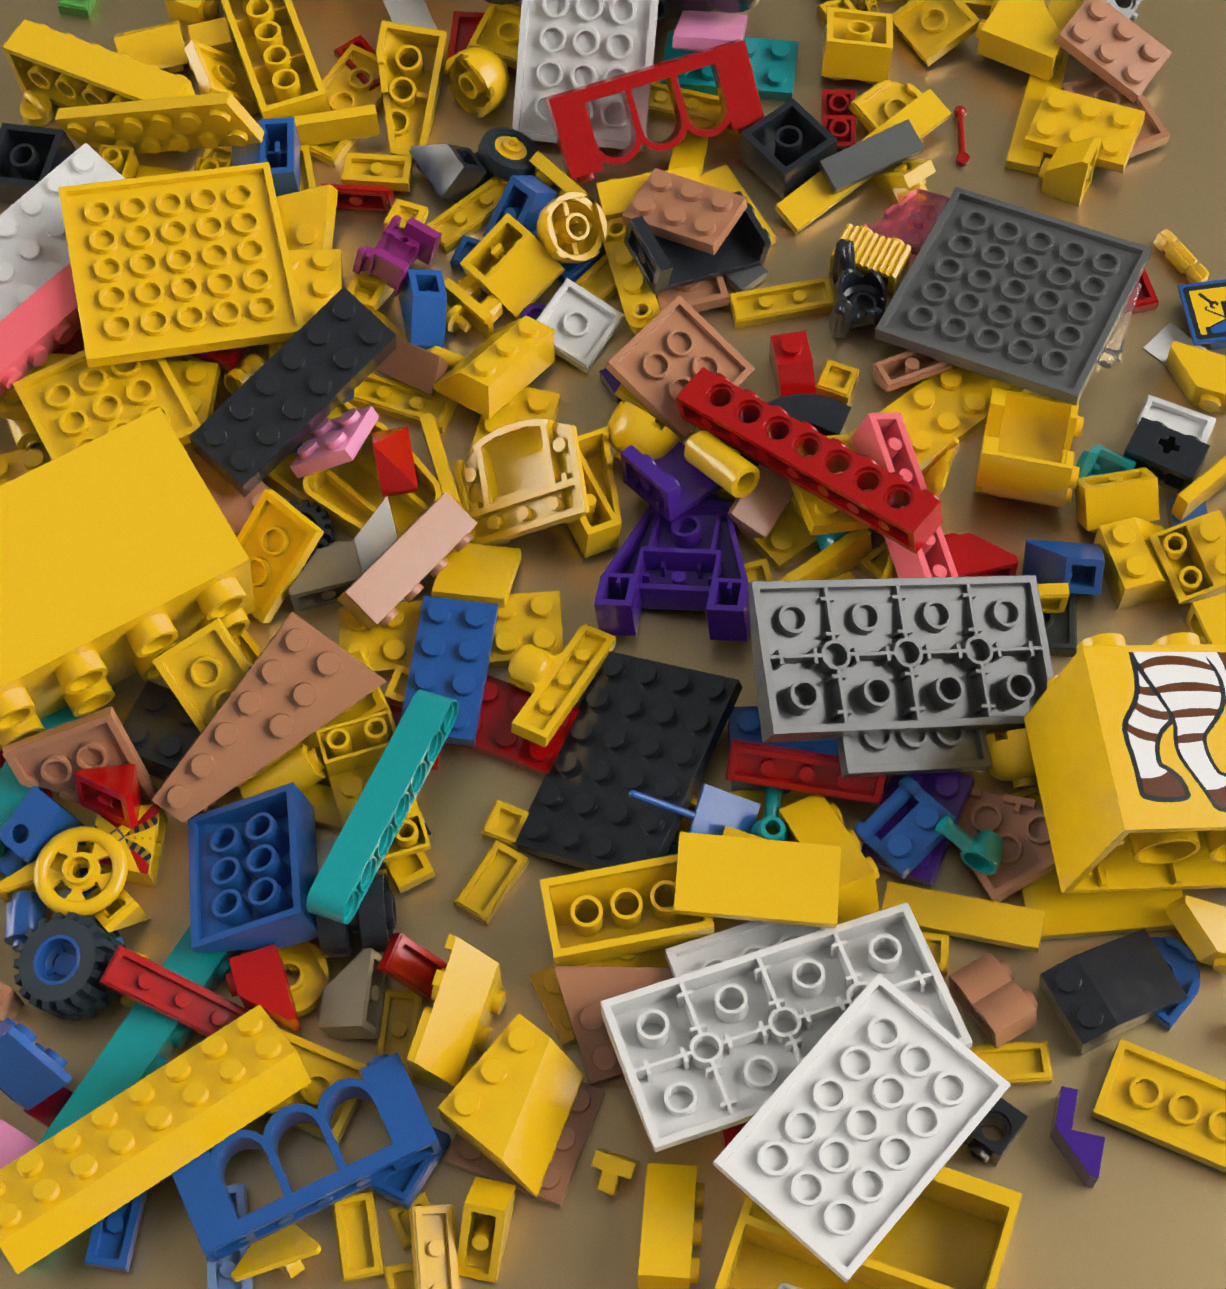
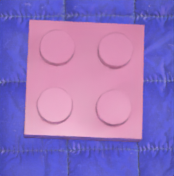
[290,406,379,478]

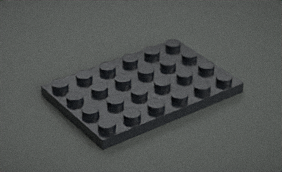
[512,651,743,870]

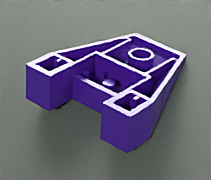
[594,500,750,642]

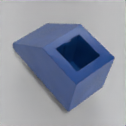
[399,269,447,350]
[1022,539,1105,595]

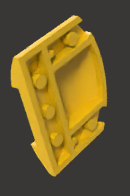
[454,419,590,546]

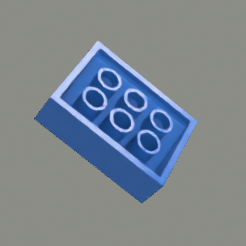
[188,782,318,953]

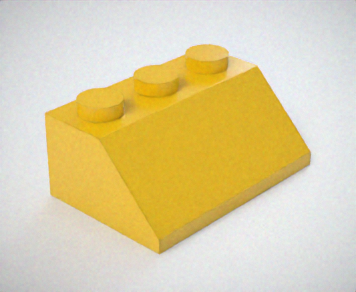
[433,316,555,419]

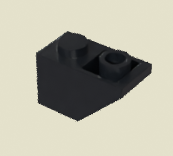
[409,144,487,201]

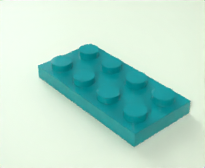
[660,31,799,101]

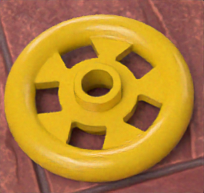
[33,826,128,916]

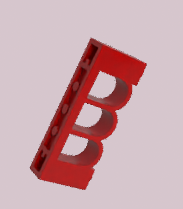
[545,39,764,183]

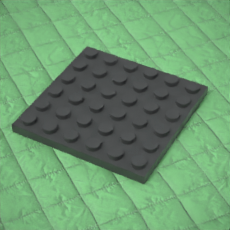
[875,187,1152,406]

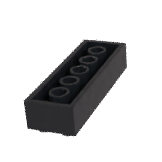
[189,287,397,498]

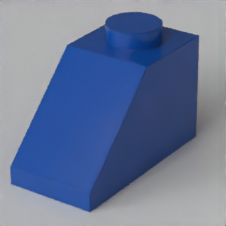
[483,175,558,237]

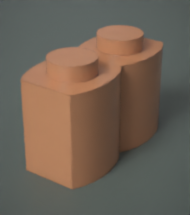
[948,952,1038,1049]

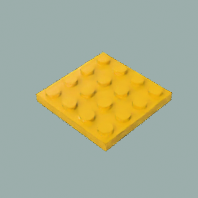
[12,350,201,460]

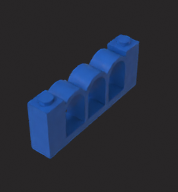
[172,1052,442,1263]

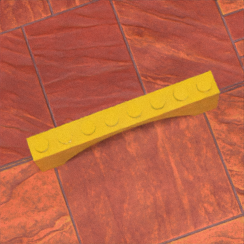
[975,0,1065,82]

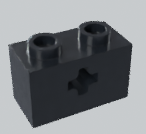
[1123,417,1210,494]

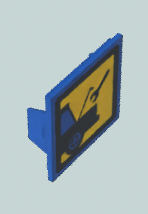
[1177,279,1226,349]

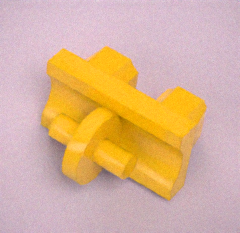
[444,275,503,339]

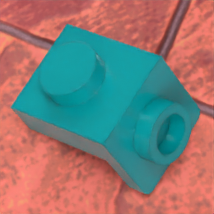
[1076,444,1137,478]

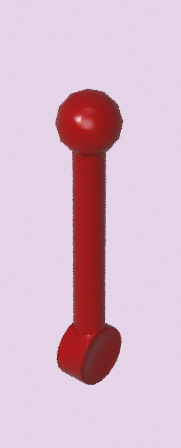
[953,105,970,167]

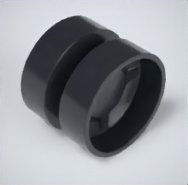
[316,868,397,958]

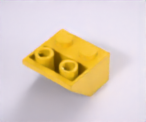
[460,213,564,320]
[1149,509,1226,605]

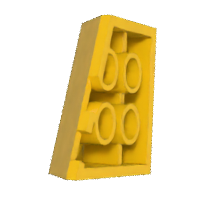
[406,934,507,1095]
[438,1013,584,1198]

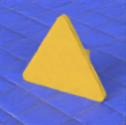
[231,1223,321,1282]

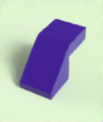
[1050,1086,1105,1188]

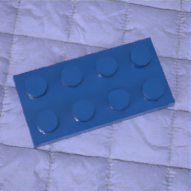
[400,596,499,747]

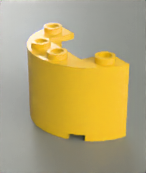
[974,388,1084,508]

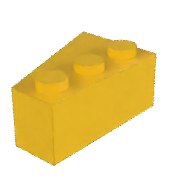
[277,184,338,250]
[566,426,622,558]
[779,794,880,925]
[638,1163,705,1289]

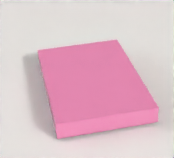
[672,11,748,51]

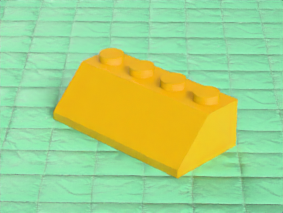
[539,854,714,966]

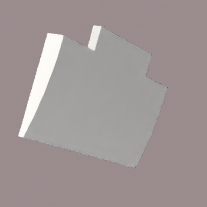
[600,902,973,1152]

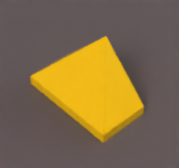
[85,886,151,933]

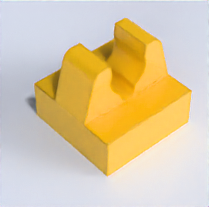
[591,1148,640,1195]

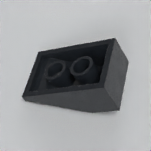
[1039,928,1188,1056]

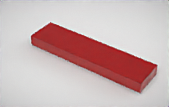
[725,739,886,804]
[99,945,250,1037]

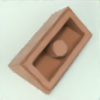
[374,337,449,396]
[872,350,952,392]
[727,464,794,538]

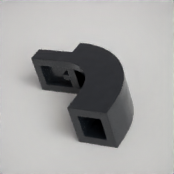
[740,394,852,467]

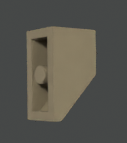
[289,540,362,613]
[317,948,388,1040]

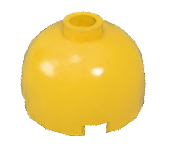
[444,47,510,117]
[536,192,608,264]
[608,401,680,463]
[986,728,1037,788]

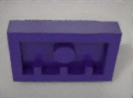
[620,442,722,522]

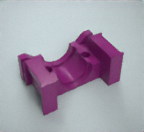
[352,215,442,297]

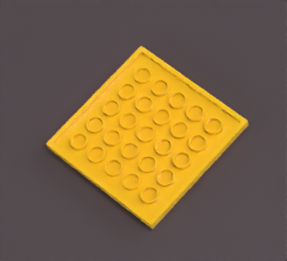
[58,162,304,368]

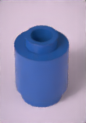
[4,891,47,952]

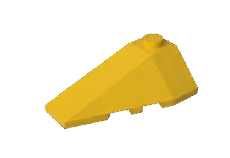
[376,20,449,159]

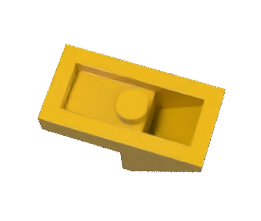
[871,159,936,211]

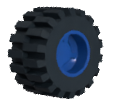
[13,912,123,1021]

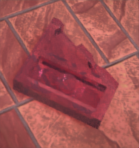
[864,188,949,255]

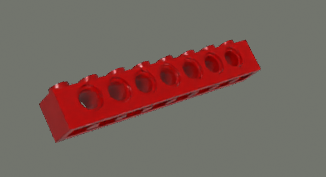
[676,367,943,554]

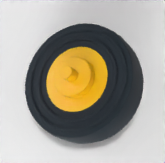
[478,127,538,181]

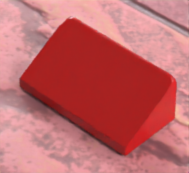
[321,183,394,212]

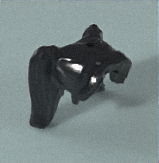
[829,239,887,339]

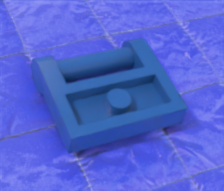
[852,775,959,879]

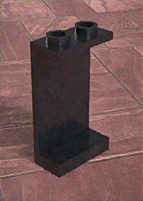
[624,191,771,294]

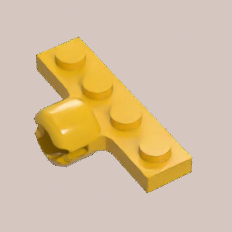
[507,623,616,747]

